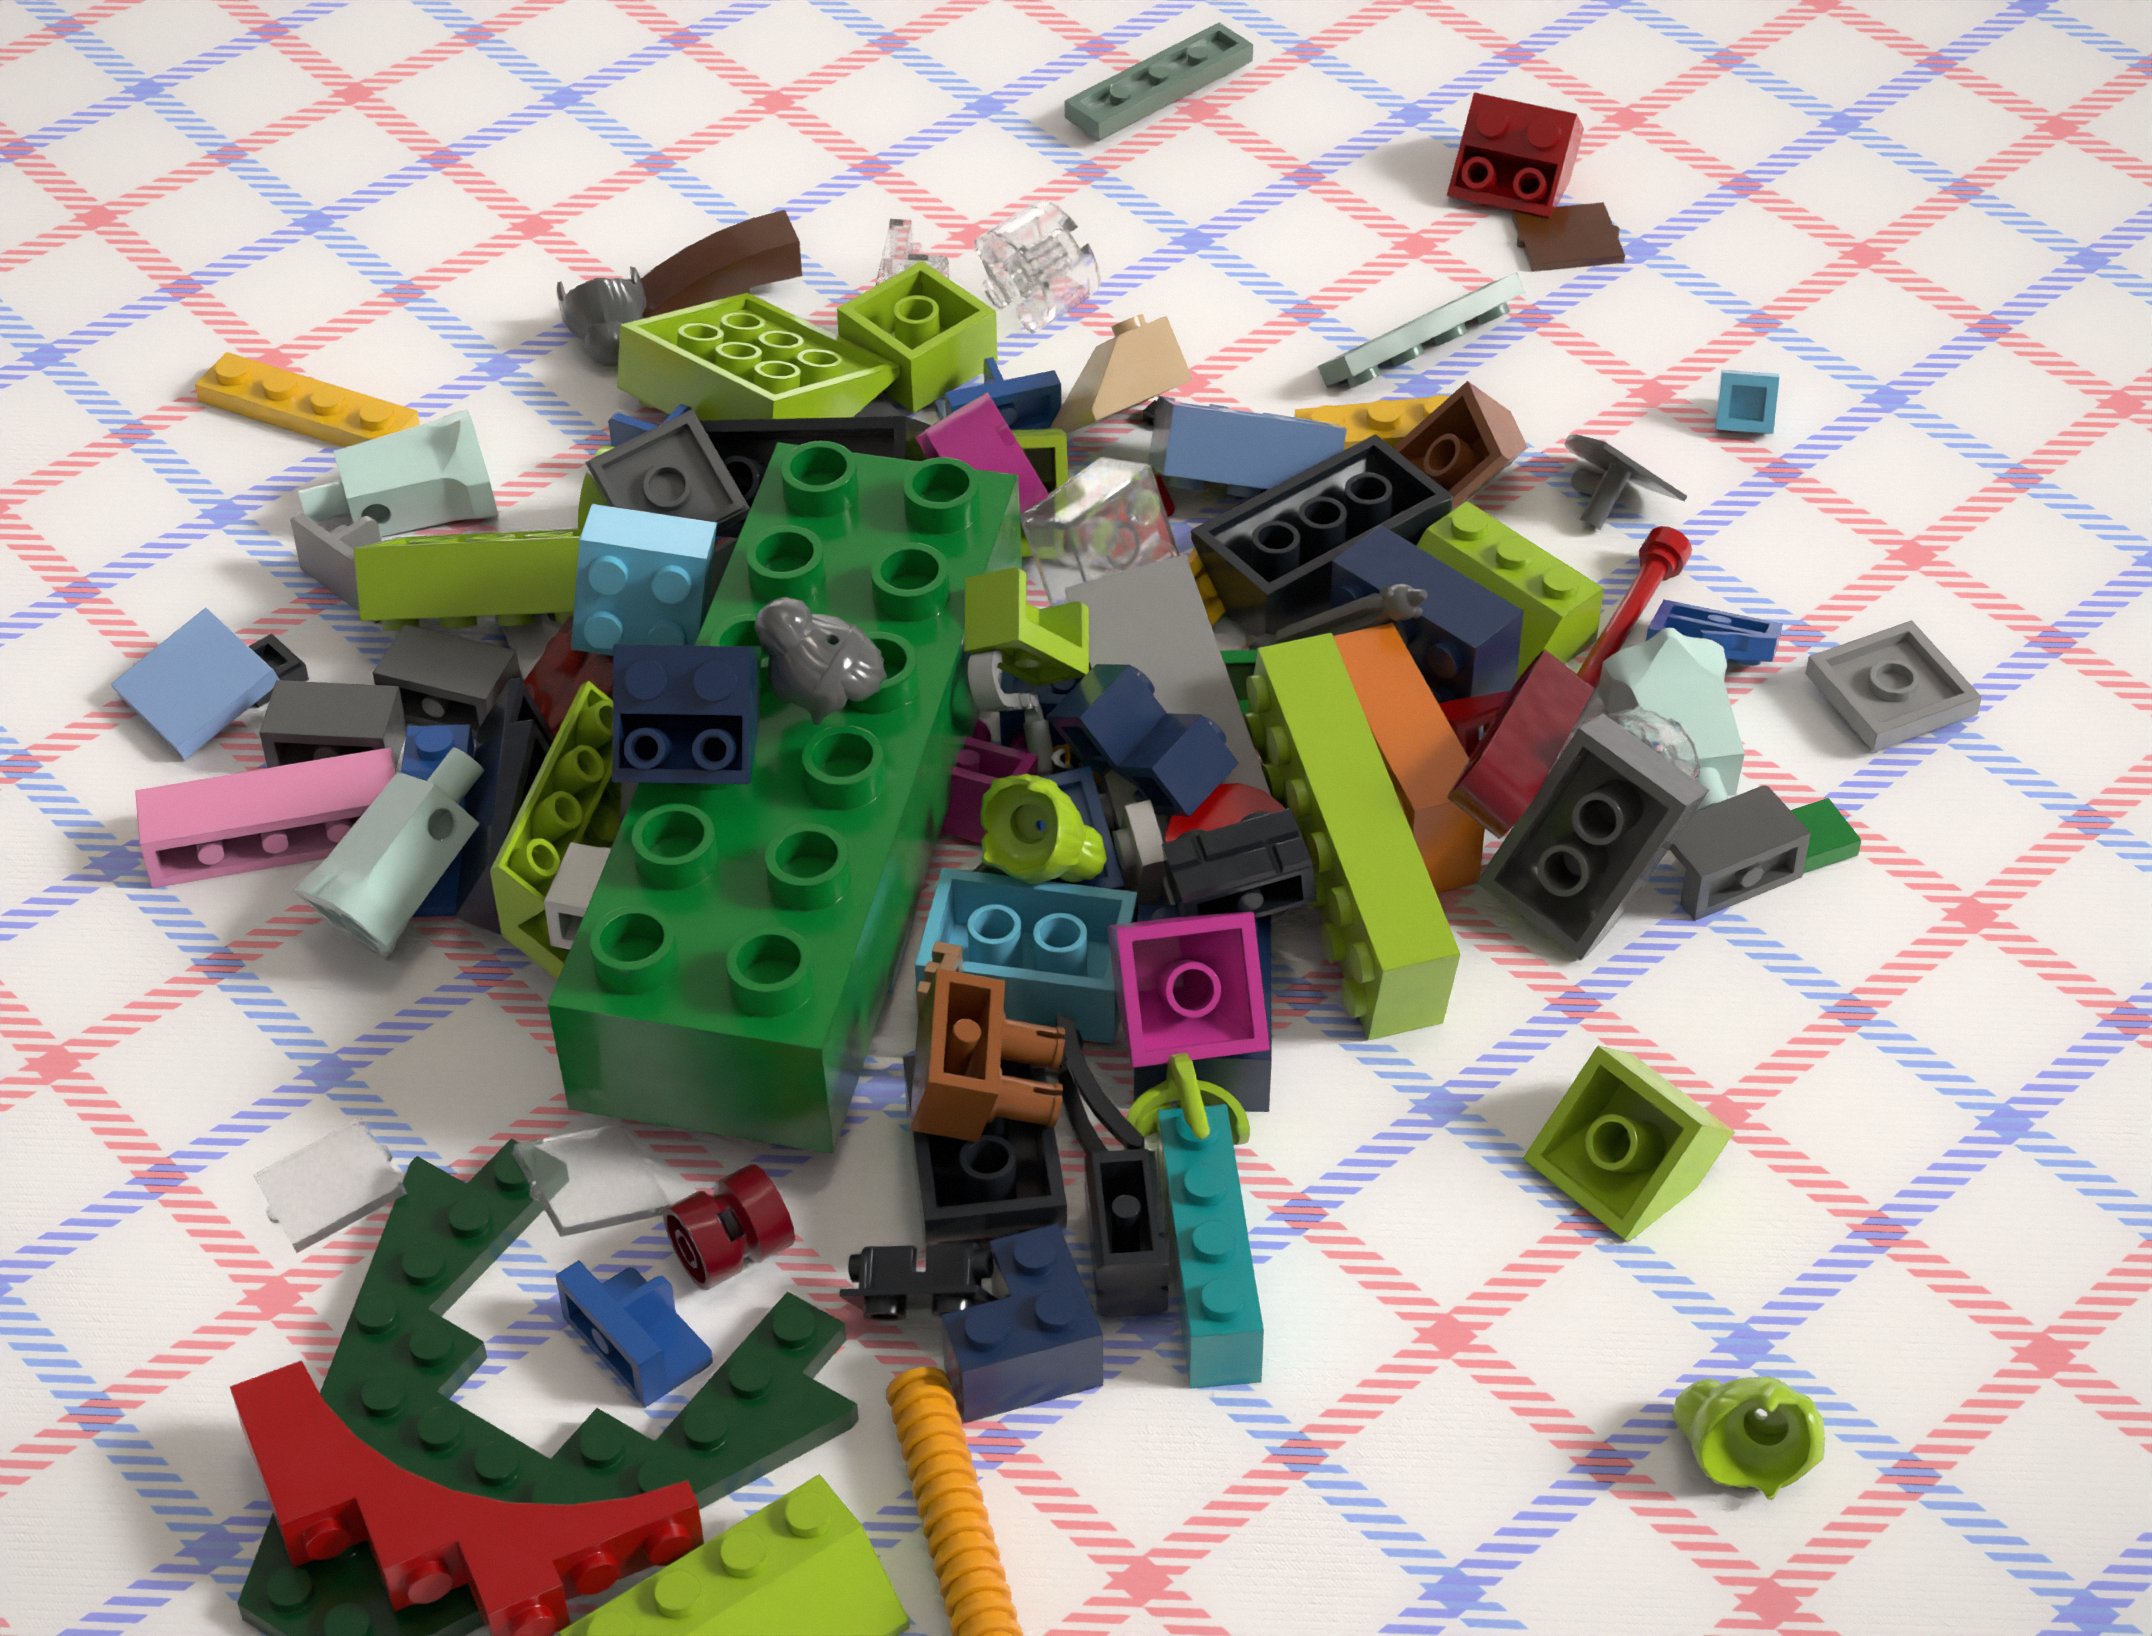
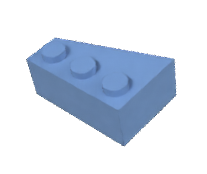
[1148,396,1347,498]

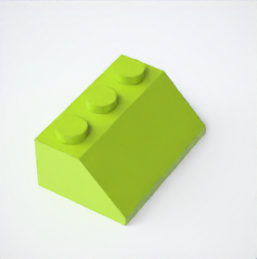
[1416,501,1604,681]

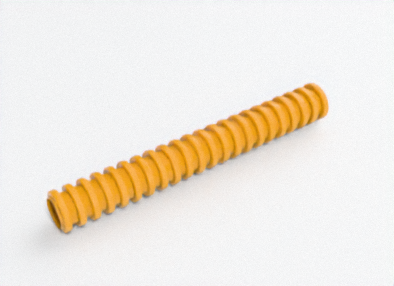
[886,1367,1023,1636]

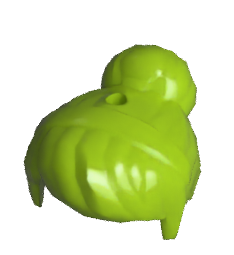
[981,774,1107,884]
[1672,1376,1825,1500]

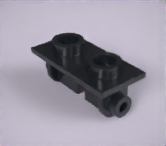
[839,1243,999,1321]

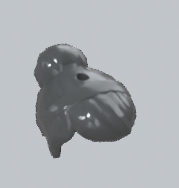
[556,266,646,366]
[754,597,887,725]

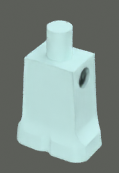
[298,409,499,537]
[1598,628,1745,812]
[293,747,484,959]

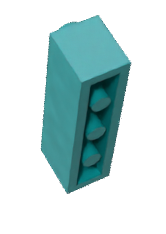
[1157,1104,1264,1389]

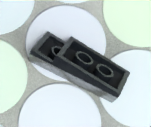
[454,677,555,935]

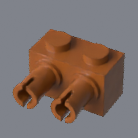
[909,968,1065,1142]

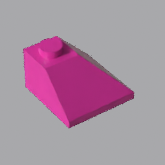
[1107,912,1270,1068]

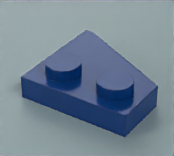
[1645,599,1783,666]

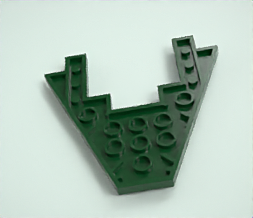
[237,1138,859,1636]

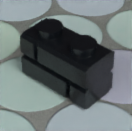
[1161,808,1317,919]
[1084,1148,1169,1318]

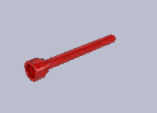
[1577,526,1692,710]

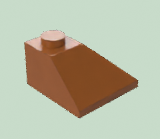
[1393,381,1528,511]

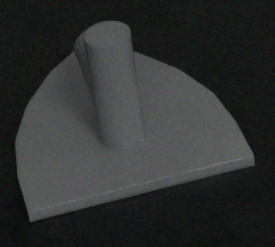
[1564,434,1688,530]

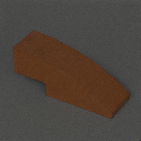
[641,209,802,319]

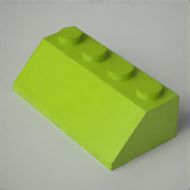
[353,528,583,631]
[558,1474,910,1636]

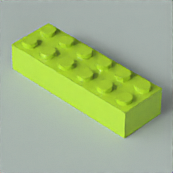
[1242,633,1461,1041]

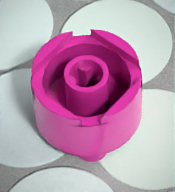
[915,392,1050,515]

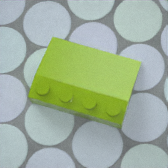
[617,293,901,420]

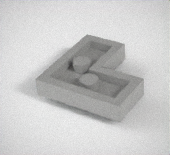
[1099,770,1166,910]

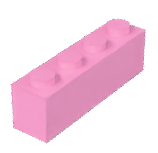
[135,747,396,888]

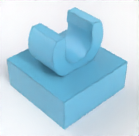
[1715,369,1780,434]

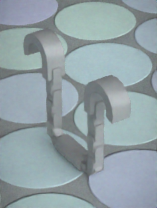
[968,649,1054,777]

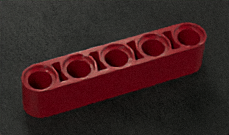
[1446,649,1595,839]

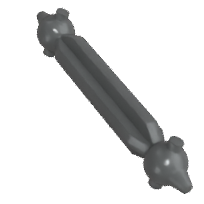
[1246,583,1427,650]

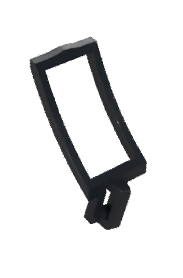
[1043,1015,1145,1155]

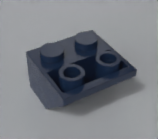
[612,644,761,784]

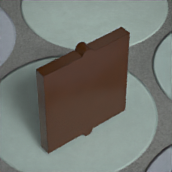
[1512,202,1625,272]

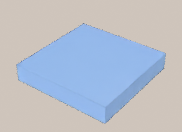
[111,607,280,760]

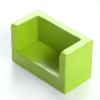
[964,567,1089,687]

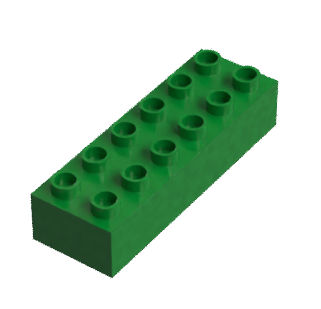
[547,441,1022,1154]

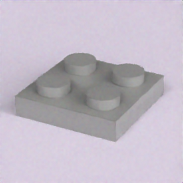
[1805,620,1982,752]

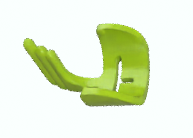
[1123,1053,1250,1150]

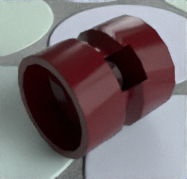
[663,1164,795,1290]

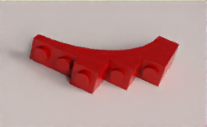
[229,1360,704,1636]

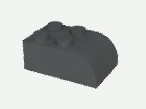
[1476,713,1709,961]

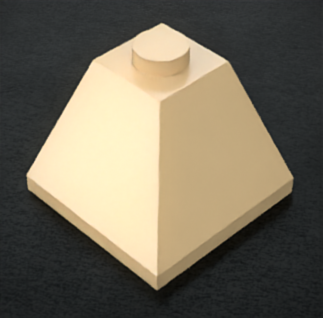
[1049,313,1193,434]

